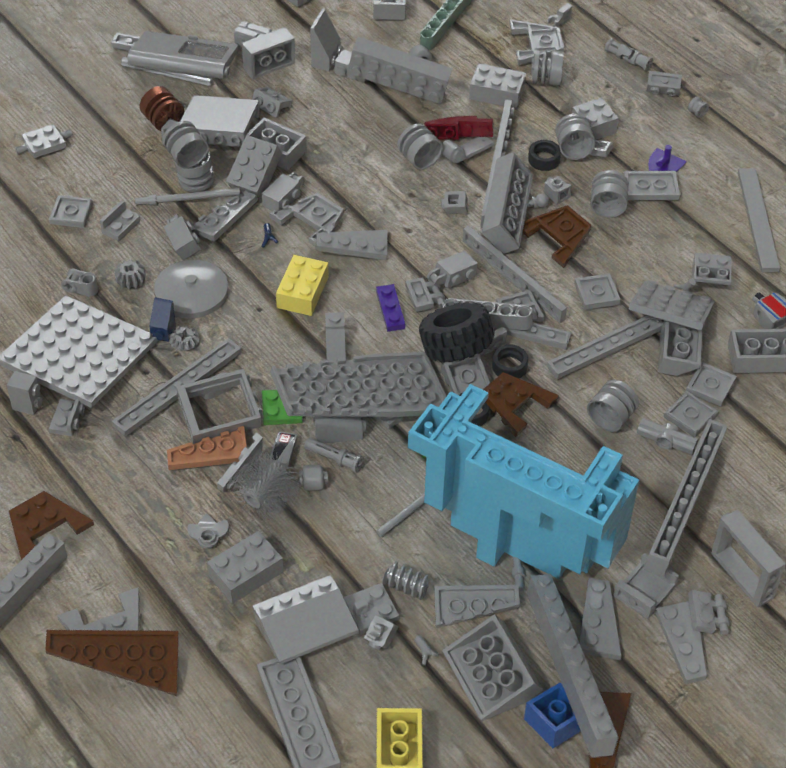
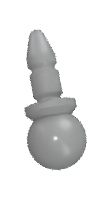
[527,193,549,208]

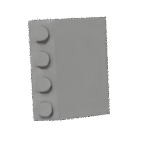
[252,575,359,665]
[442,614,544,721]

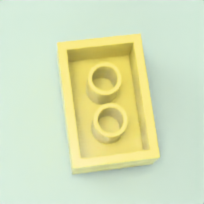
[276,255,329,316]
[376,708,422,768]

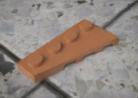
[167,426,247,470]

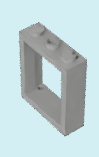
[176,369,264,444]
[711,510,786,608]

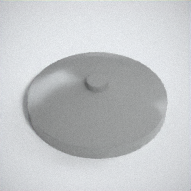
[154,260,228,318]

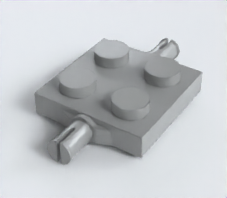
[15,124,72,158]

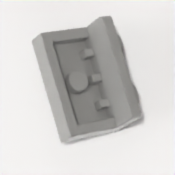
[646,71,682,96]

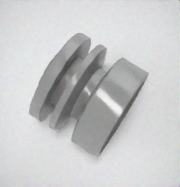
[531,49,564,86]
[555,114,595,160]
[162,121,209,168]
[397,124,443,170]
[174,151,215,192]
[590,170,629,218]
[587,379,639,432]

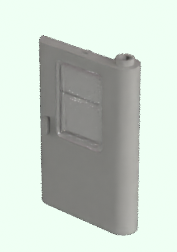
[128,31,240,79]

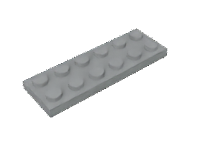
[257,657,341,768]

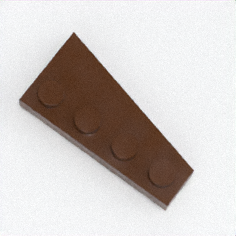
[589,691,631,768]

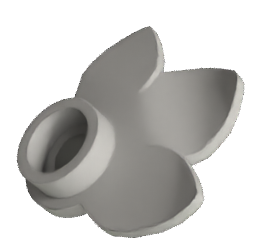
[187,514,228,548]

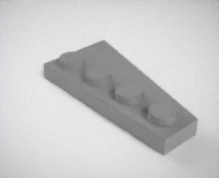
[434,585,520,628]
[655,601,707,685]

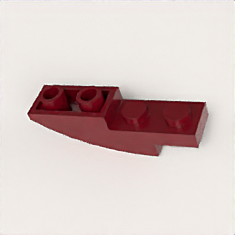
[424,116,494,139]

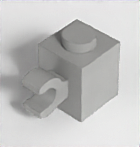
[364,615,399,651]

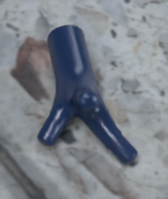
[261,223,278,248]

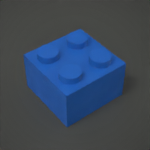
[524,683,581,748]

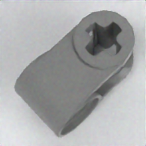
[61,268,99,297]

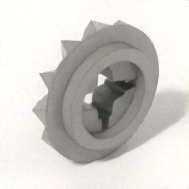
[169,325,200,351]

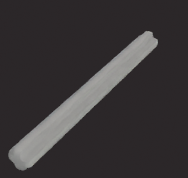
[121,56,213,86]

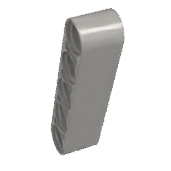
[443,298,533,330]

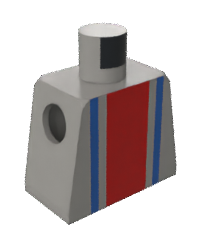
[752,292,786,329]

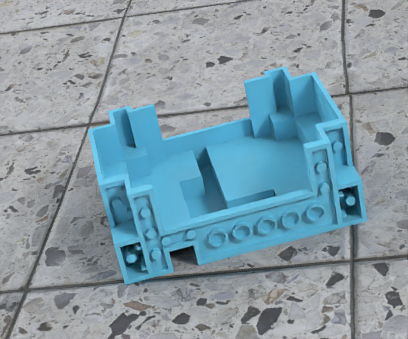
[408,384,639,579]

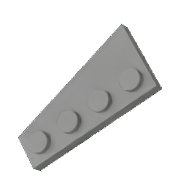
[192,190,258,241]
[315,230,387,260]
[579,578,621,660]

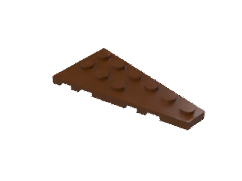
[45,630,179,696]

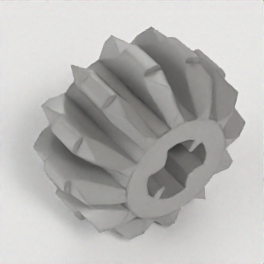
[114,259,146,289]

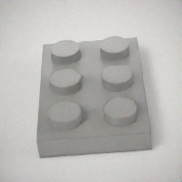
[624,171,680,200]

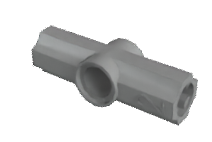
[637,418,698,455]

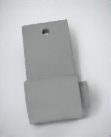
[442,137,494,163]

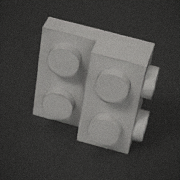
[441,354,490,395]

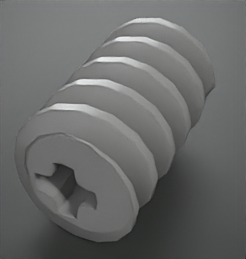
[382,561,429,600]

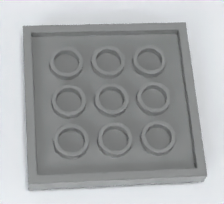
[629,280,715,331]

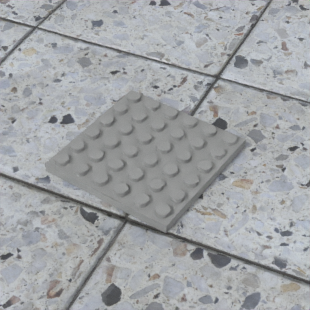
[0,295,158,408]

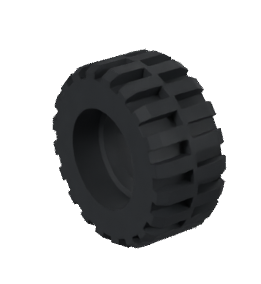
[419,302,495,362]

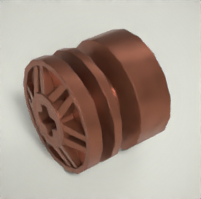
[139,86,184,131]

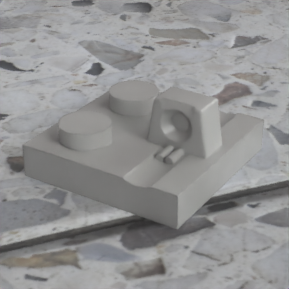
[343,583,399,635]

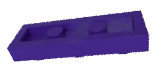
[376,284,405,332]

